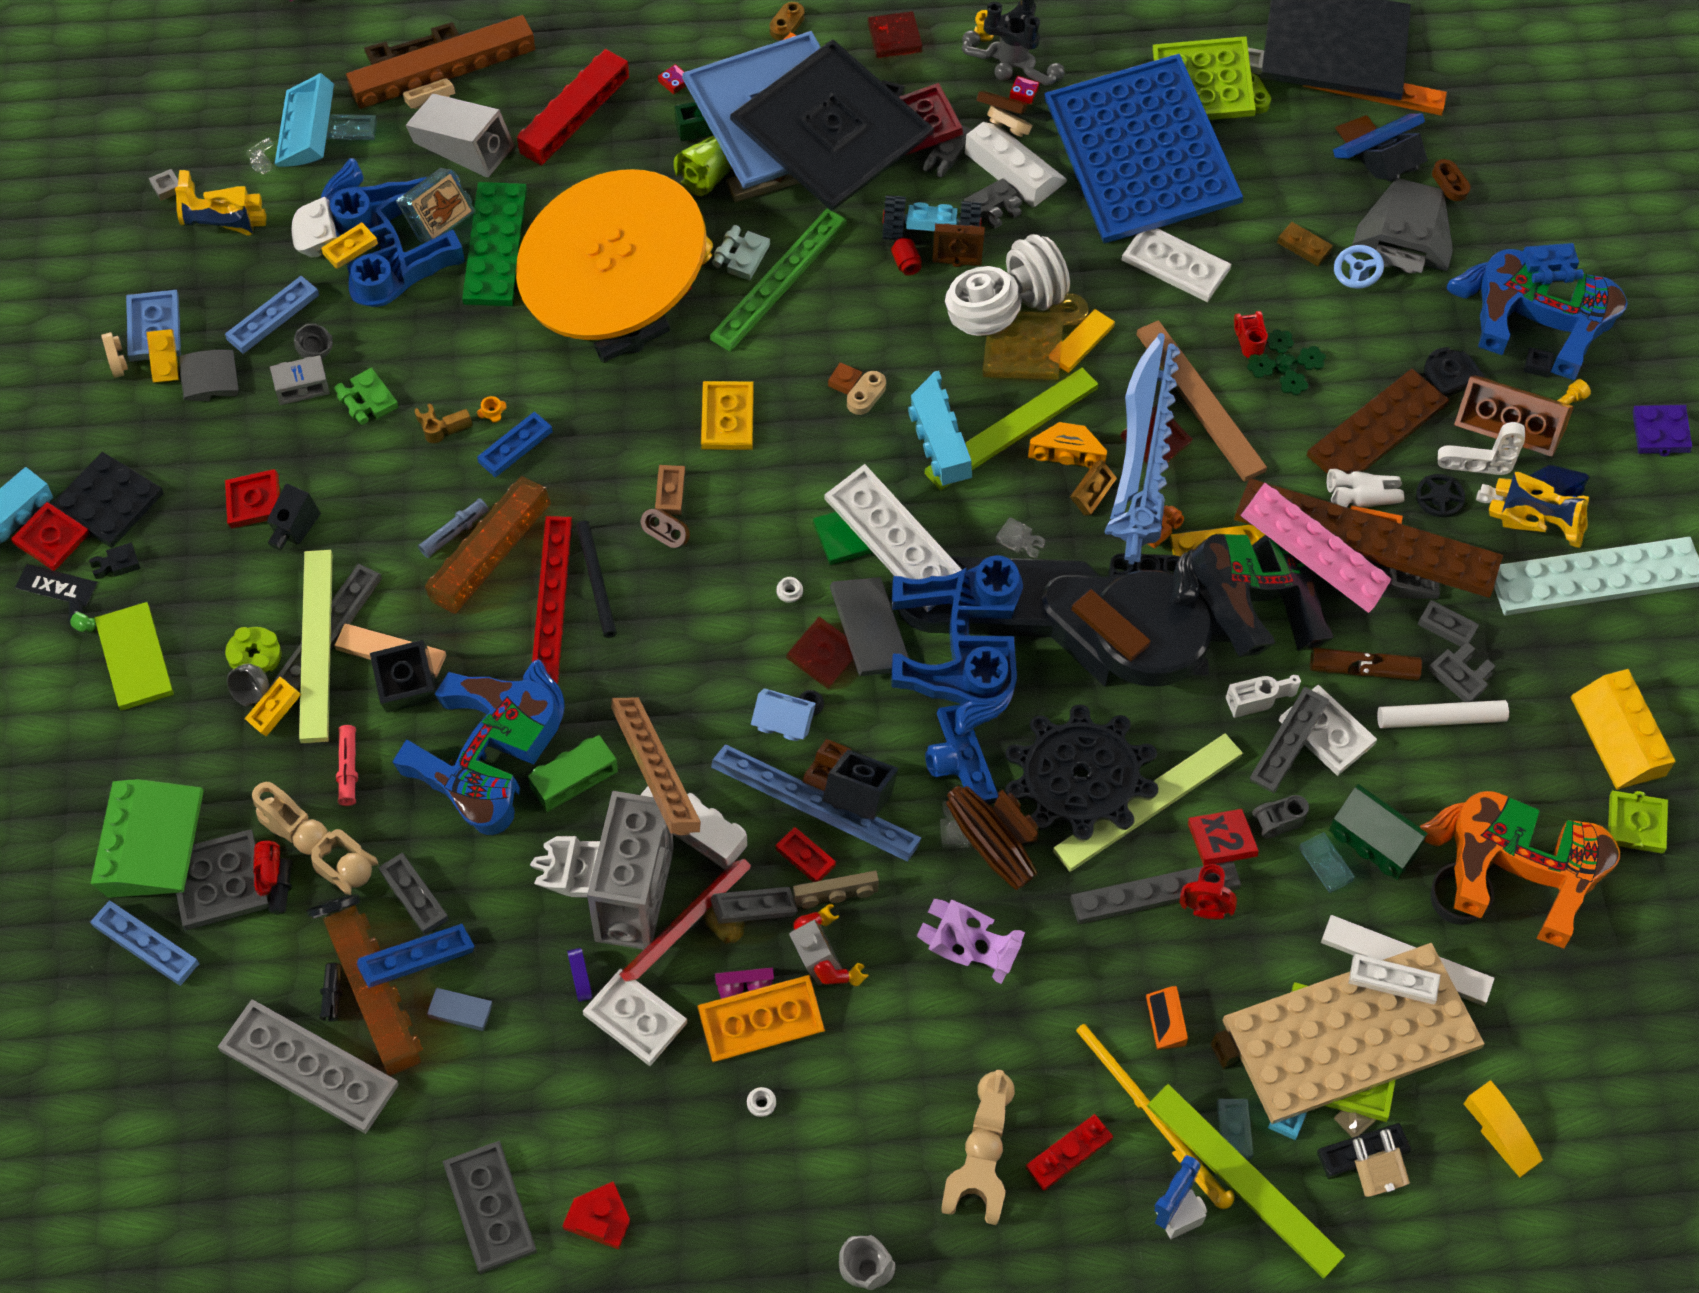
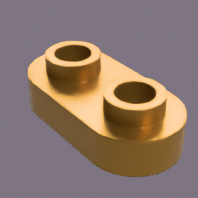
[770,2,804,41]

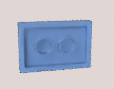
[126,290,181,362]

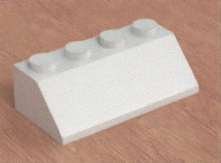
[965,122,1067,208]

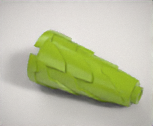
[674,136,732,196]

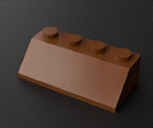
[1454,376,1574,457]

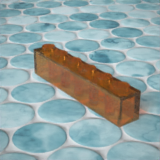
[425,476,551,614]
[323,905,423,1076]

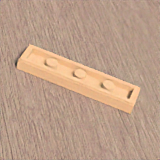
[335,623,446,678]

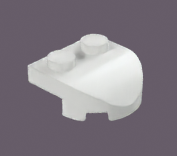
[292,197,337,257]

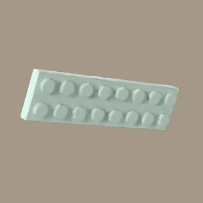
[1494,537,1699,616]

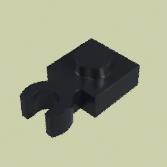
[89,542,141,579]

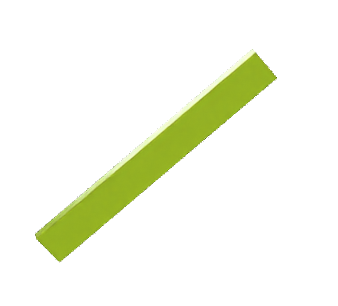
[925,368,1098,491]
[1147,1084,1345,1279]

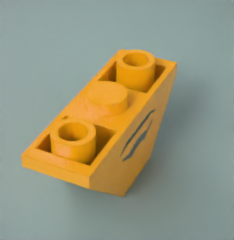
[1028,422,1107,468]

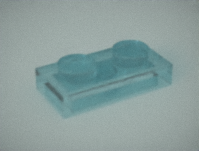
[326,114,377,140]
[1299,832,1355,893]
[1217,1099,1253,1159]

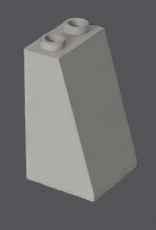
[406,94,515,177]

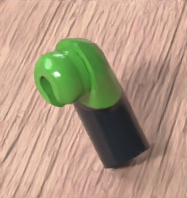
[68,600,96,632]

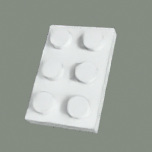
[1279,685,1377,776]
[583,969,687,1066]

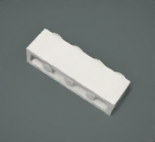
[641,786,747,870]

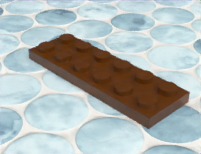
[1306,369,1449,474]

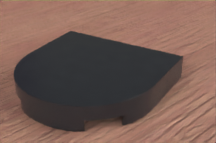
[1424,347,1485,397]

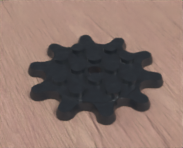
[1005,704,1159,842]

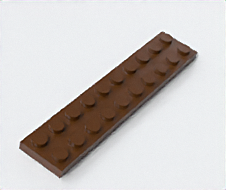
[1234,478,1503,598]

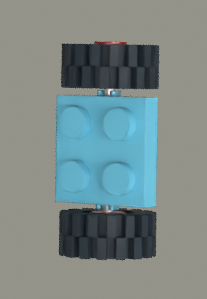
[883,195,981,241]

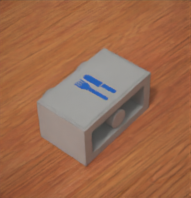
[270,355,330,405]

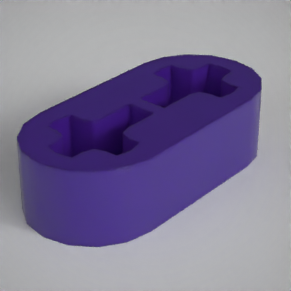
[567,948,592,1002]

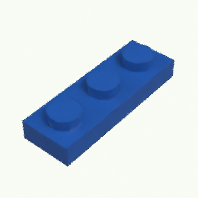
[477,411,552,478]

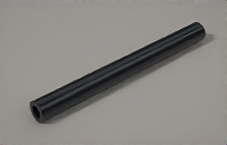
[576,521,617,638]

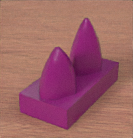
[715,967,774,999]

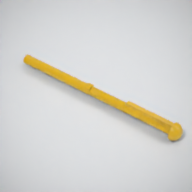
[1076,1024,1235,1209]

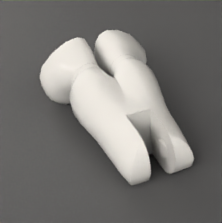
[1326,469,1404,508]

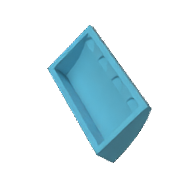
[275,73,334,167]

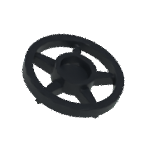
[1416,474,1465,517]
[306,894,360,919]

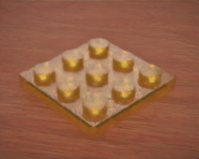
[983,312,1064,380]

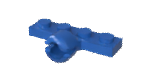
[925,704,998,804]

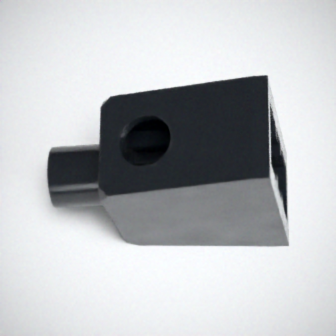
[267,483,321,551]

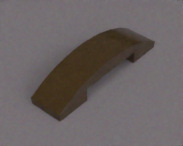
[364,22,460,65]

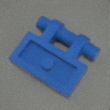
[1523,243,1584,285]

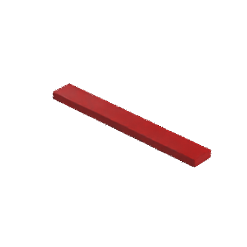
[532,516,572,685]

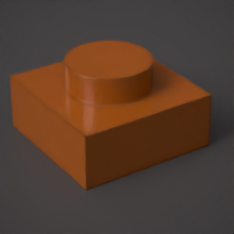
[828,362,862,395]

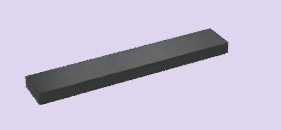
[270,563,382,692]

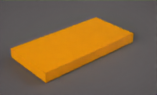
[697,975,825,1062]

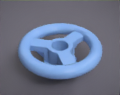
[1334,245,1384,289]

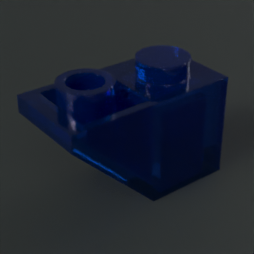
[1529,465,1589,497]

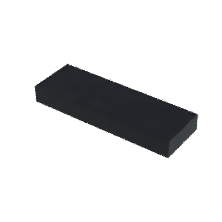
[1317,1123,1412,1179]

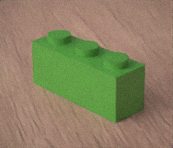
[528,735,618,812]

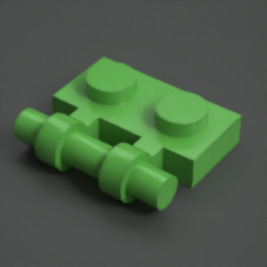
[334,368,399,425]

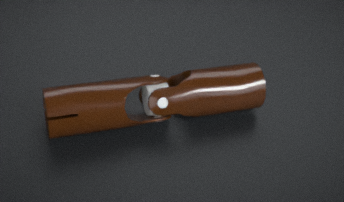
[1310,647,1422,681]

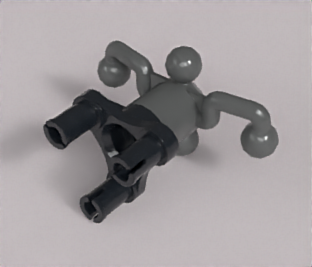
[962,0,1065,86]

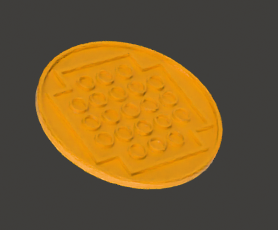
[516,169,707,340]

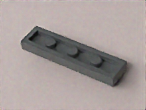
[1250,686,1329,794]

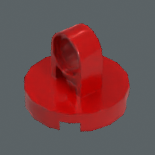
[1179,864,1237,919]

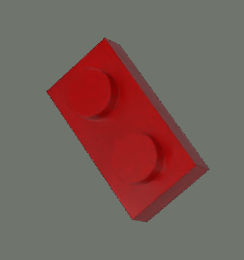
[776,827,836,882]

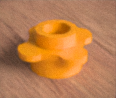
[477,396,507,422]

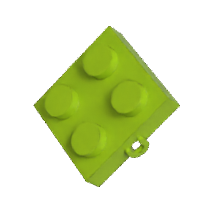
[1608,790,1668,854]

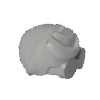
[839,1235,895,1290]

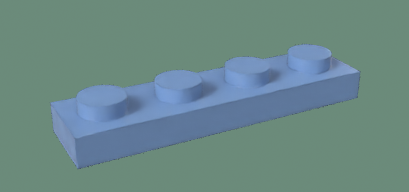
[225,276,319,354]
[91,900,199,986]

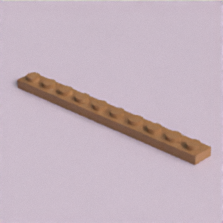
[611,697,701,835]

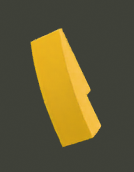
[1464,1080,1543,1178]

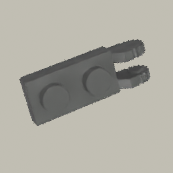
[923,125,973,178]

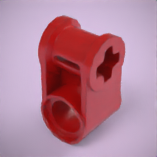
[1234,311,1268,358]

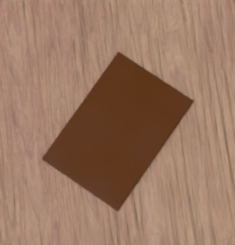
[1335,115,1377,143]

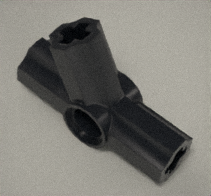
[593,315,671,363]

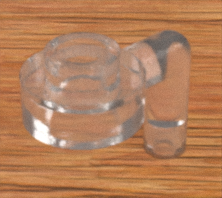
[246,137,273,175]

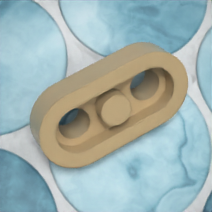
[987,105,1033,137]
[101,332,128,378]
[847,371,886,415]

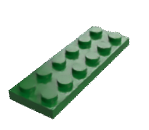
[462,182,527,306]

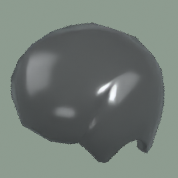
[294,323,333,360]
[227,663,270,706]

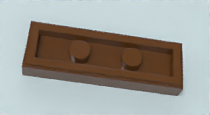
[1071,589,1151,662]

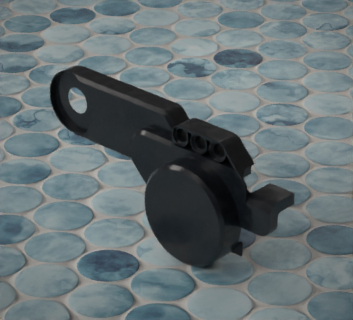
[897,553,1231,687]

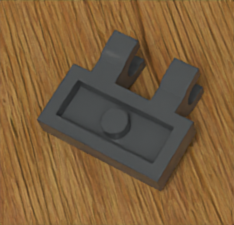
[964,178,1022,229]
[1428,642,1495,702]

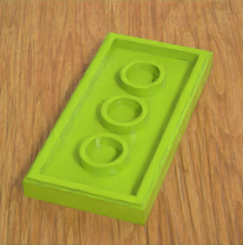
[95,602,174,711]

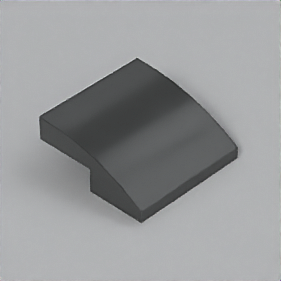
[178,350,239,401]

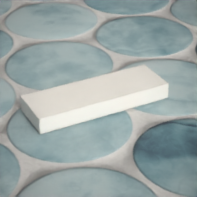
[1348,954,1441,1005]

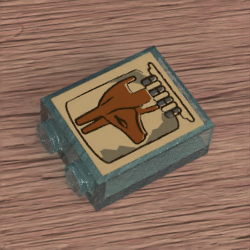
[396,168,475,243]

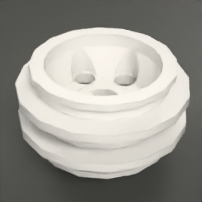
[1006,234,1070,310]
[945,266,1022,336]

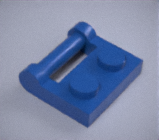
[1154,1155,1201,1230]

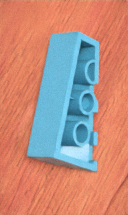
[908,371,972,486]

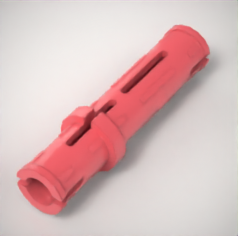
[336,725,358,806]

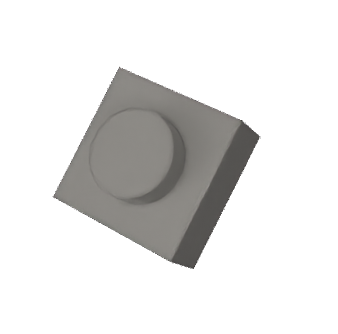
[149,169,178,201]

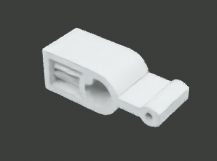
[1226,675,1301,718]

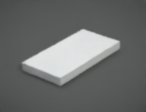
[1122,228,1232,302]

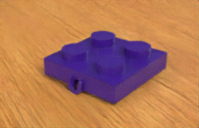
[1632,405,1692,457]

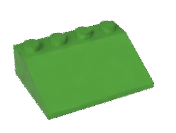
[91,779,204,898]

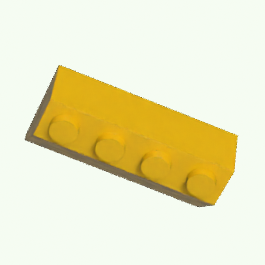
[1571,669,1676,790]

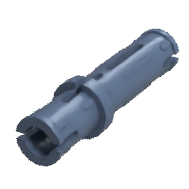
[418,498,489,558]

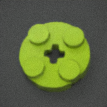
[225,627,282,673]

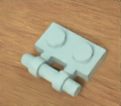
[712,225,770,281]

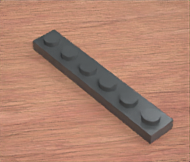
[1071,861,1241,924]

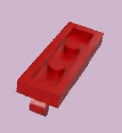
[1025,1114,1114,1191]

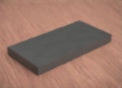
[830,577,909,676]
[443,1140,537,1274]

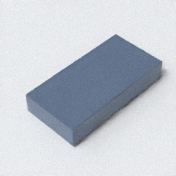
[427,988,493,1031]

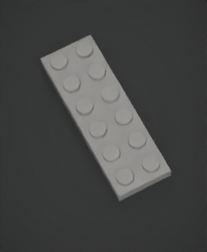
[218,999,399,1134]

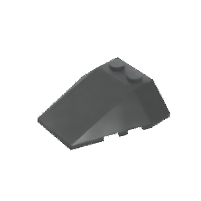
[1352,178,1453,271]

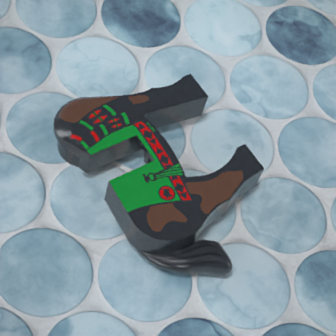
[1170,534,1334,657]

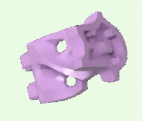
[917,899,1025,984]

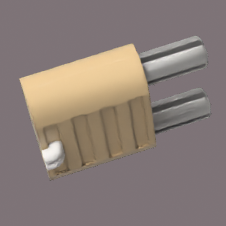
[1353,1129,1410,1196]

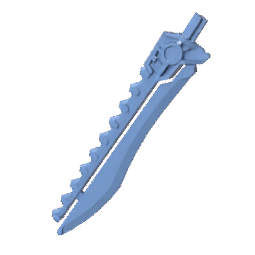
[1105,333,1180,564]

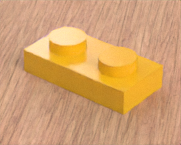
[321,223,378,269]
[146,329,180,383]
[245,677,302,737]

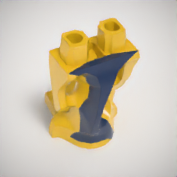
[175,170,266,236]
[1489,472,1589,548]

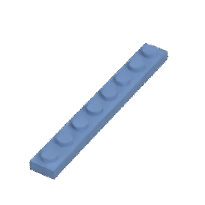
[711,744,921,862]

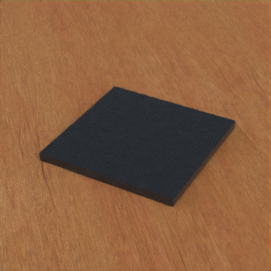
[1260,0,1411,100]
[730,39,934,211]

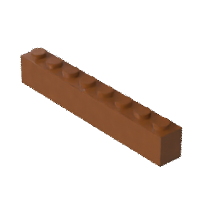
[346,15,535,109]

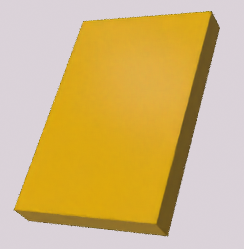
[701,381,754,450]

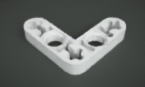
[1438,422,1525,475]

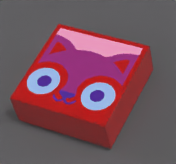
[658,64,686,95]
[1009,76,1040,105]

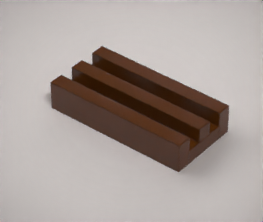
[976,91,1028,114]

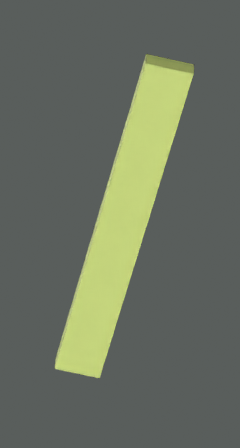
[299,550,333,743]
[1053,733,1243,872]

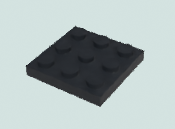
[51,452,164,548]

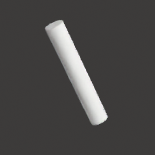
[1377,700,1509,728]

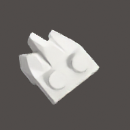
[530,836,600,897]

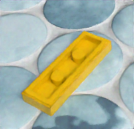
[1049,309,1115,373]

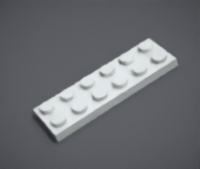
[824,464,962,612]

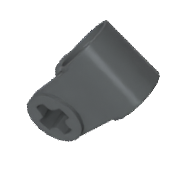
[1252,795,1309,839]

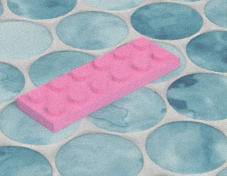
[1241,483,1391,613]

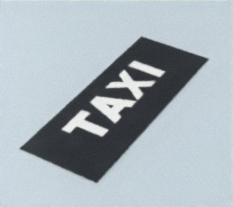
[15,564,98,606]

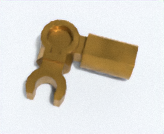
[415,404,473,444]

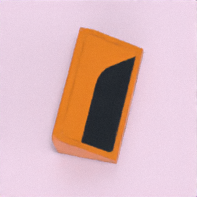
[1146,986,1188,1050]

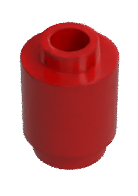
[891,238,922,276]

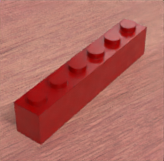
[517,49,629,166]

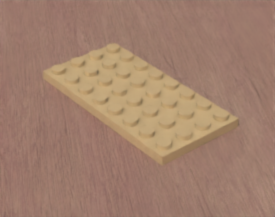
[1223,943,1485,1124]

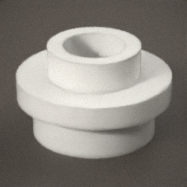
[777,577,803,603]
[747,1087,776,1117]

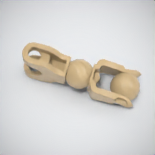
[252,782,379,895]
[941,1070,1015,1225]

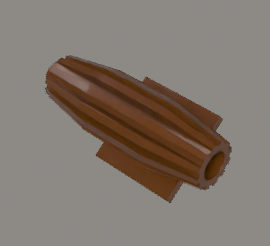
[946,785,1039,891]

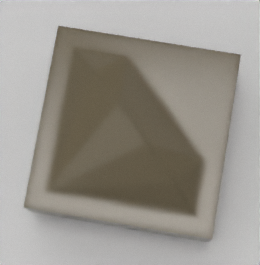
[1334,1111,1376,1138]

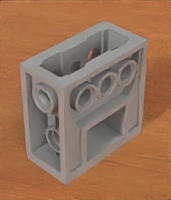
[587,791,674,950]

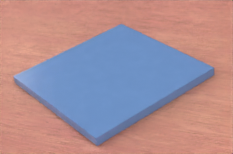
[682,31,821,189]

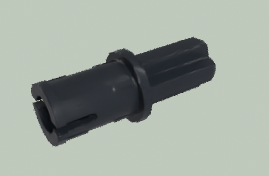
[269,858,293,915]
[319,962,343,1022]

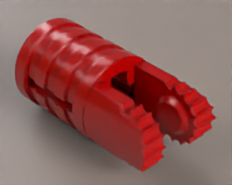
[253,841,280,897]

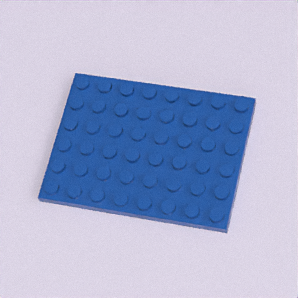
[1045,53,1243,244]

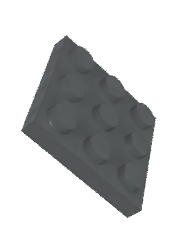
[176,829,269,931]

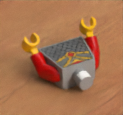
[789,904,869,986]

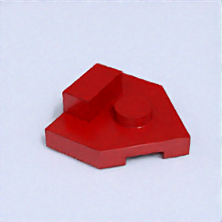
[562,1181,630,1250]

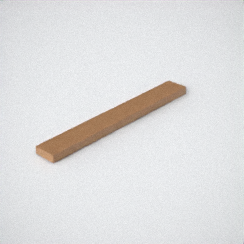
[1136,320,1267,482]

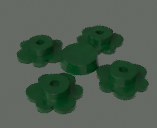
[1247,329,1326,396]

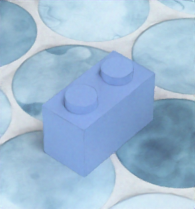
[751,688,816,741]

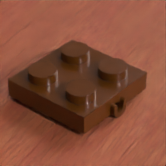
[933,224,985,267]

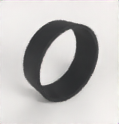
[1430,863,1494,925]

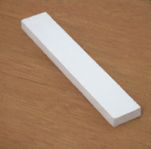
[1321,915,1494,1006]

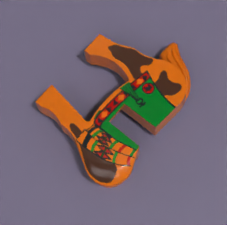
[1419,791,1620,948]

